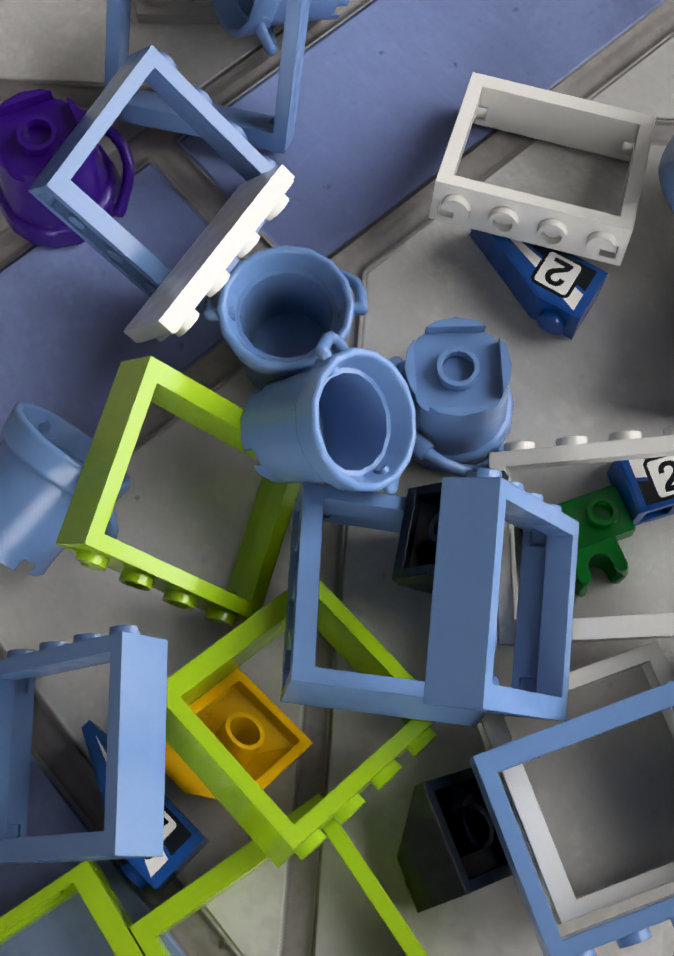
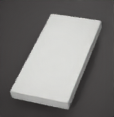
[123,164,295,343]

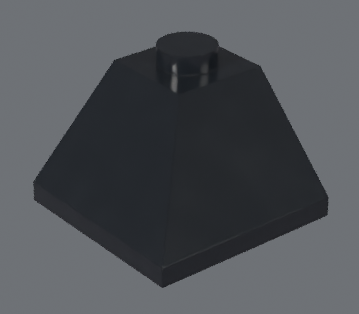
[397,767,512,913]

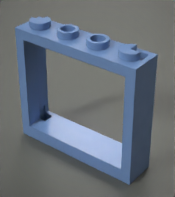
[104,0,310,154]
[28,45,278,320]
[423,467,579,721]
[280,482,499,727]
[0,625,168,865]
[468,681,674,956]

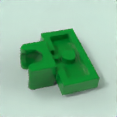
[519,484,636,597]

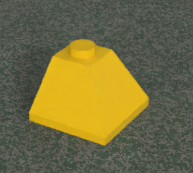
[165,668,313,799]

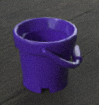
[0,89,135,248]

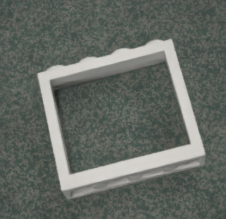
[429,72,656,266]
[489,426,674,646]
[476,640,674,925]

